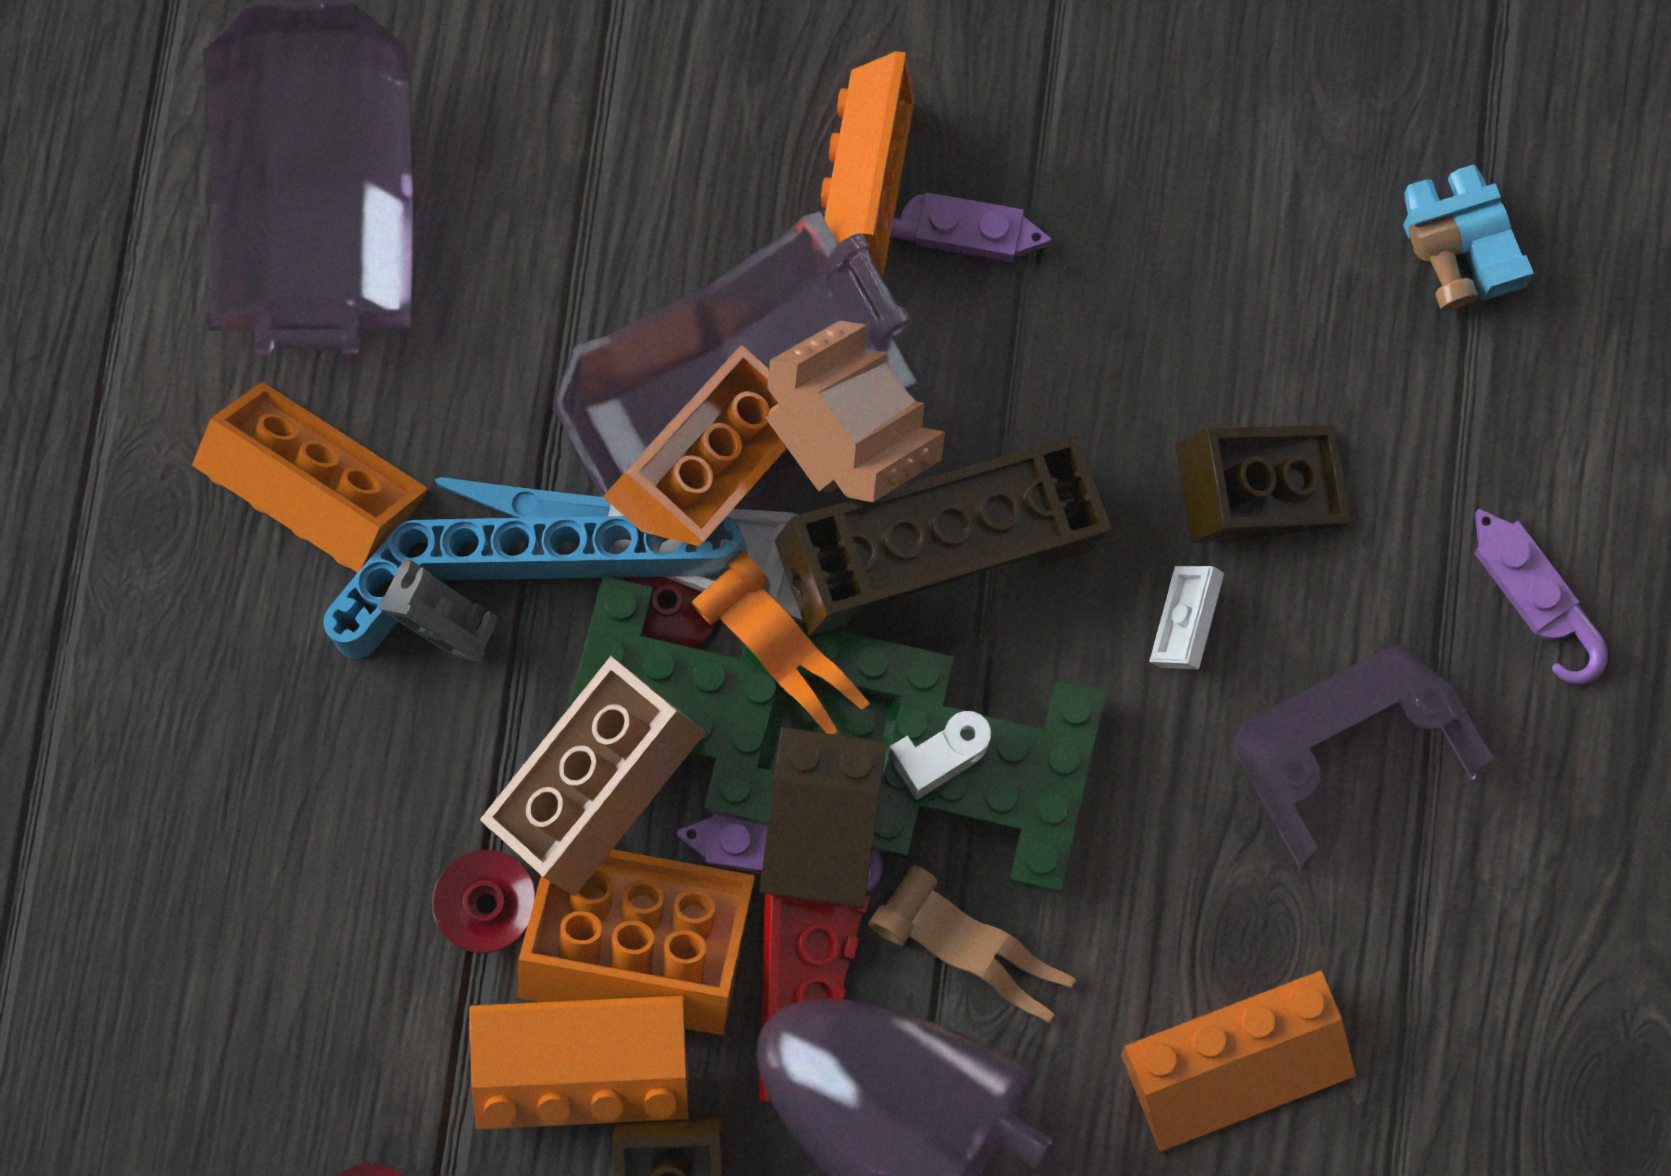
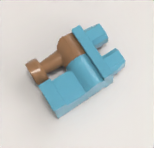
[1403,165,1534,311]

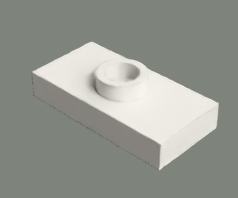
[1149,566,1224,669]

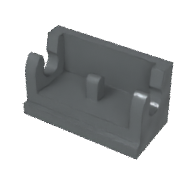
[378,559,497,662]

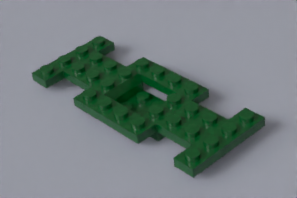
[568,576,1106,895]

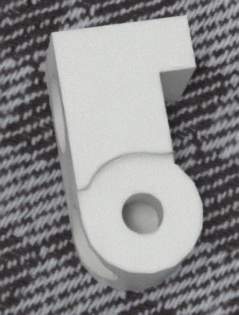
[888,711,991,800]

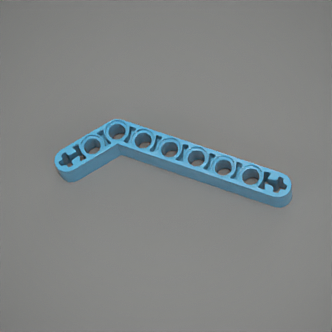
[323,516,748,659]

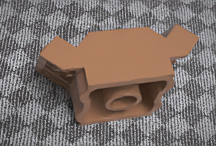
[765,321,945,502]

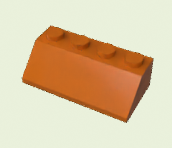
[813,51,915,278]
[603,344,787,546]
[192,382,428,573]
[1121,970,1356,1153]
[469,996,689,1129]

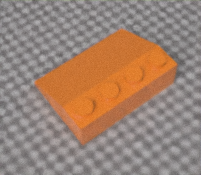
[517,849,755,1036]

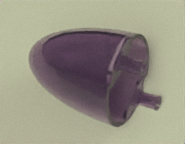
[757,999,1054,1176]

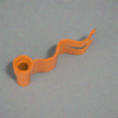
[691,550,870,735]

